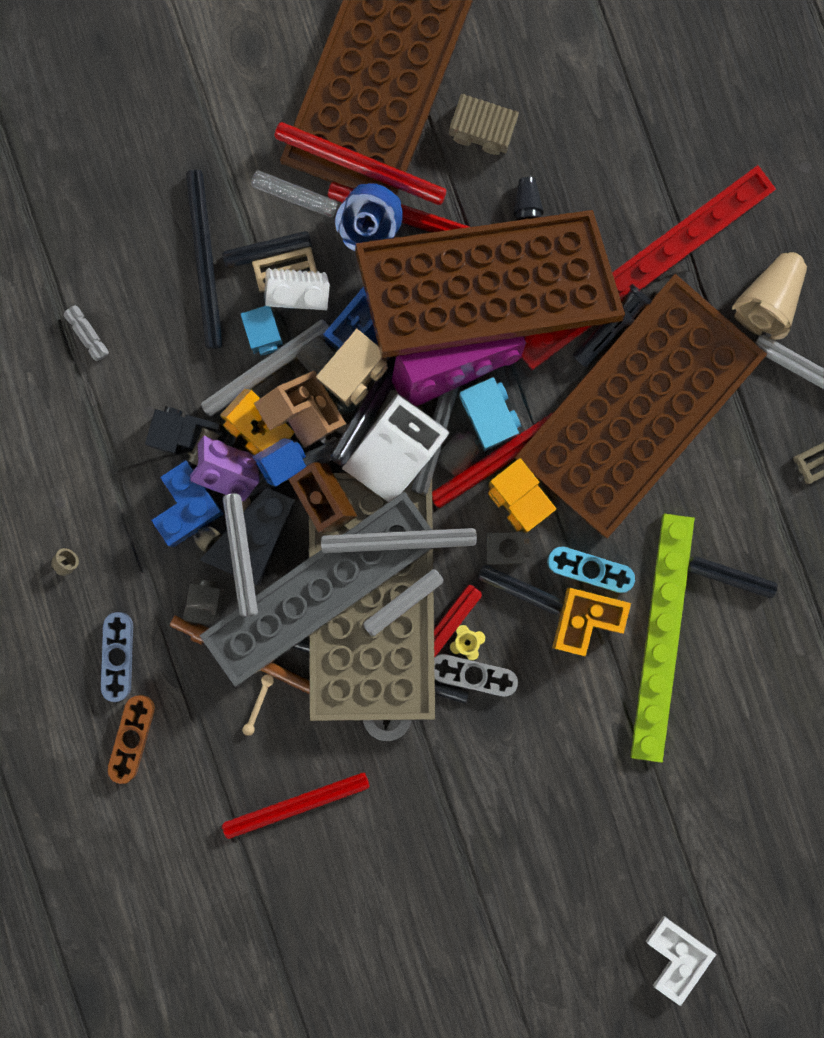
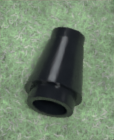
[514,177,544,220]

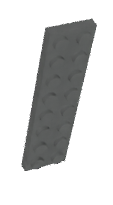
[199,491,433,687]

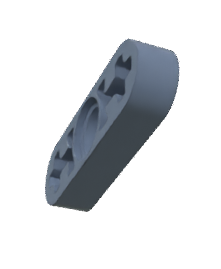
[101,612,133,702]

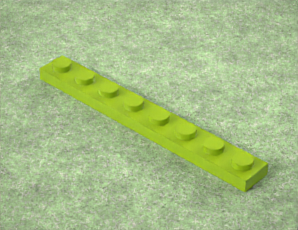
[630,514,695,763]

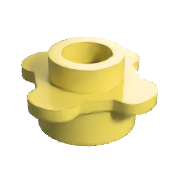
[450,625,485,660]

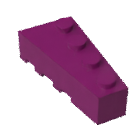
[392,336,526,407]

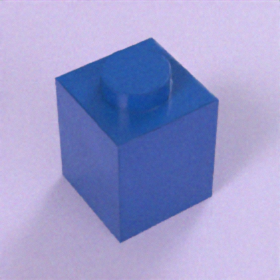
[253,438,306,487]

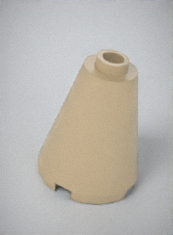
[732,252,807,340]

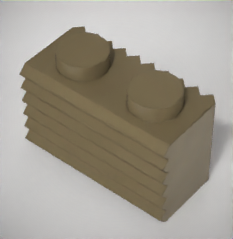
[449,94,519,155]

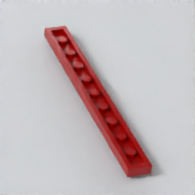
[521,165,776,371]

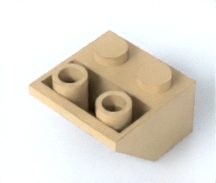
[316,329,388,407]

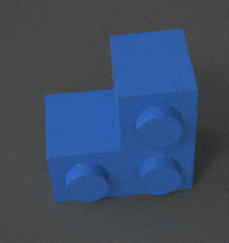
[151,460,224,548]

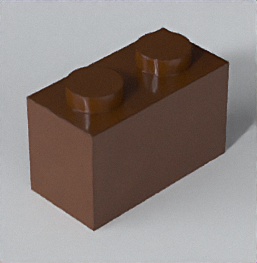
[289,462,358,533]

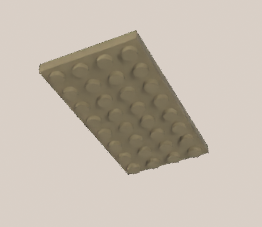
[309,473,435,721]

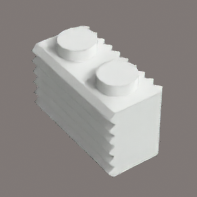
[264,268,330,310]

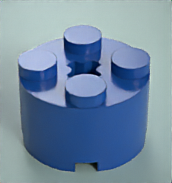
[335,184,403,251]

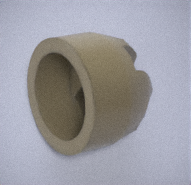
[194,526,222,553]
[51,548,79,576]

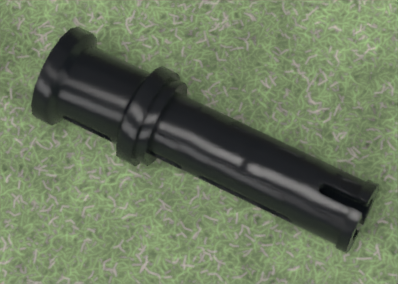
[572,283,652,368]

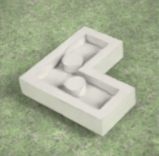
[646,916,716,1006]

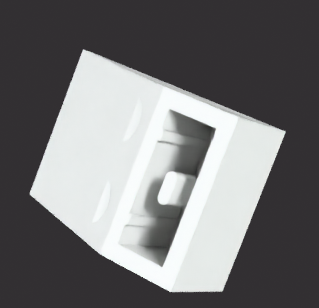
[342,393,449,502]

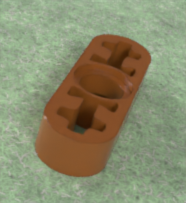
[108,695,155,784]

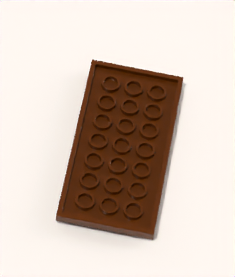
[280,0,473,196]
[355,210,625,358]
[514,274,767,539]

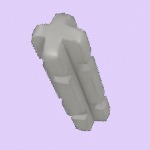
[64,305,109,361]

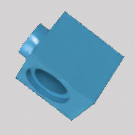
[241,306,283,355]

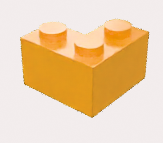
[488,458,556,533]
[552,588,631,656]

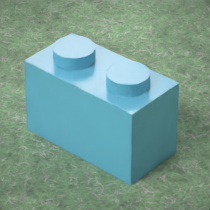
[459,377,521,451]

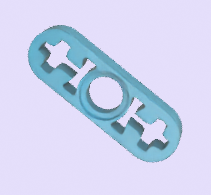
[547,547,635,593]

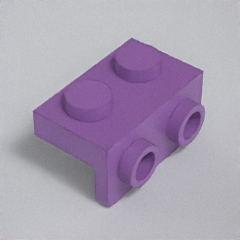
[190,436,259,501]

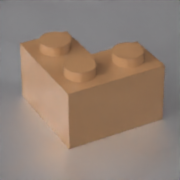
[254,370,346,448]

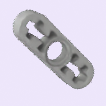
[434,654,518,697]

